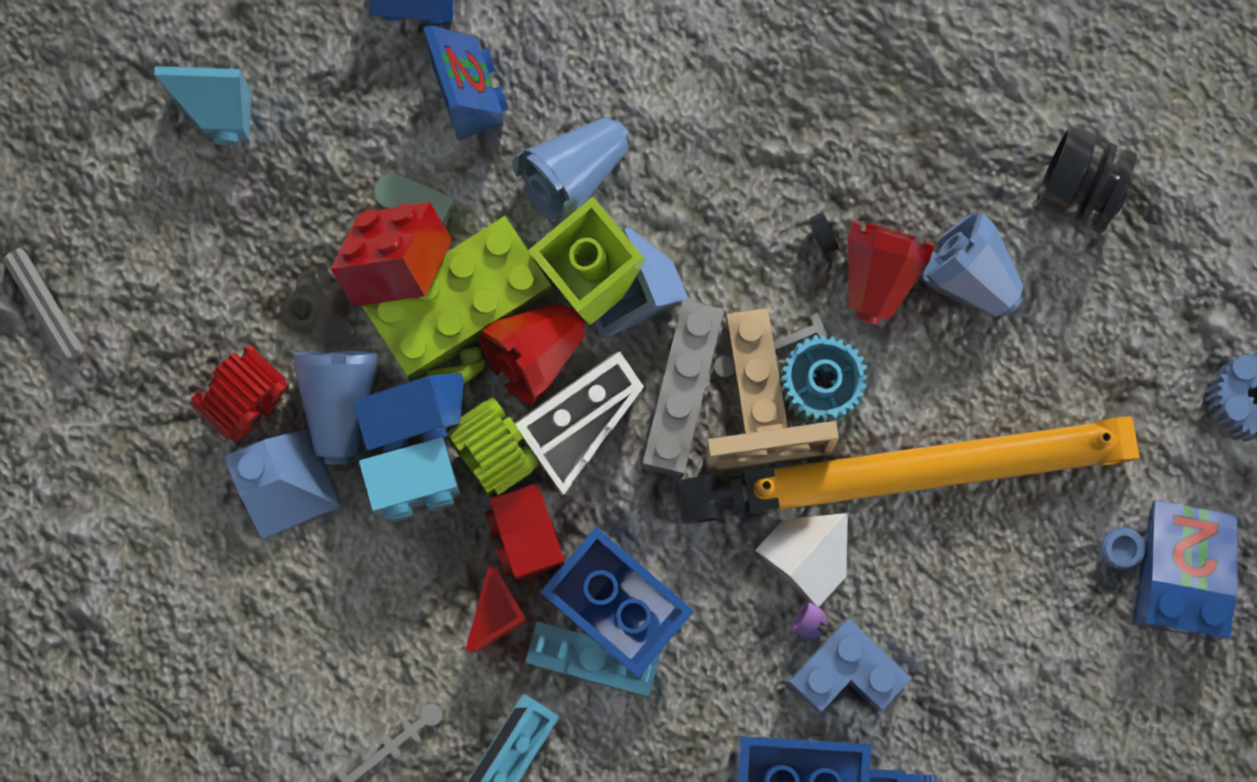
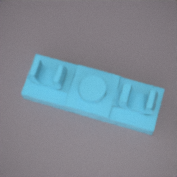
[525,621,660,697]

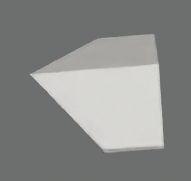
[755,513,848,607]

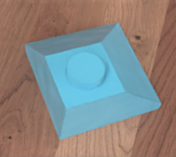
[154,66,252,146]

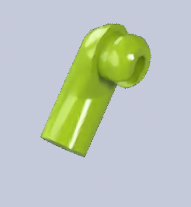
[426,346,485,385]

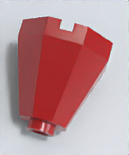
[847,219,935,324]
[478,303,586,406]

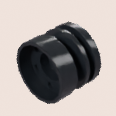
[1035,126,1137,234]

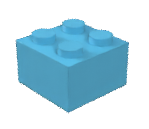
[359,437,461,523]

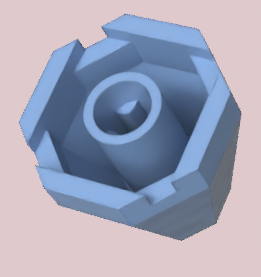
[919,213,1024,317]

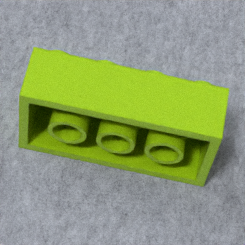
[362,216,552,382]

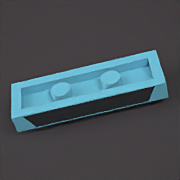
[468,693,560,782]

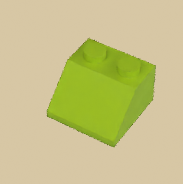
[528,197,646,325]

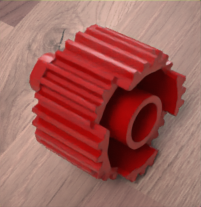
[189,344,289,445]

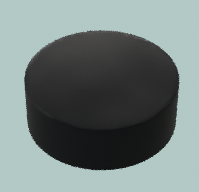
[808,212,840,256]

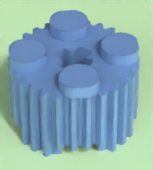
[1205,352,1257,442]

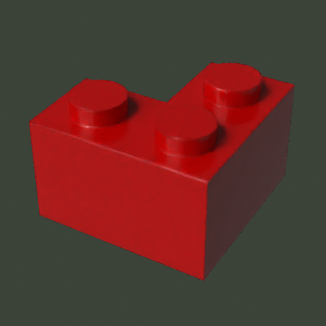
[485,483,565,583]

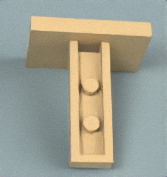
[704,308,839,473]

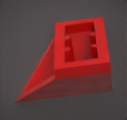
[465,566,528,653]

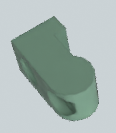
[374,173,455,227]

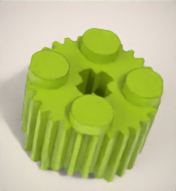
[446,397,540,497]

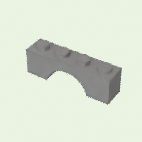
[641,299,724,479]

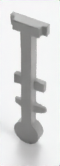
[714,313,828,378]
[334,704,443,782]

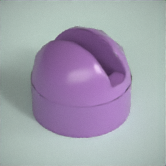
[791,602,828,640]

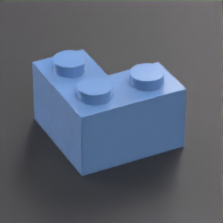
[786,619,912,712]

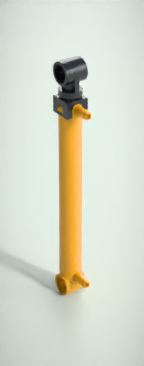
[676,416,1140,524]

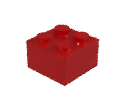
[330,202,452,307]

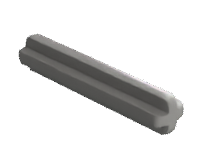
[3,248,83,362]

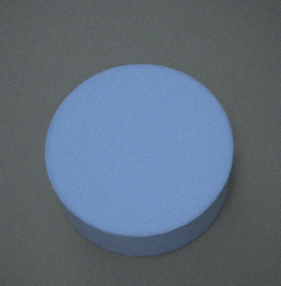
[1100,527,1145,571]

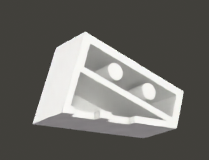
[514,352,644,495]

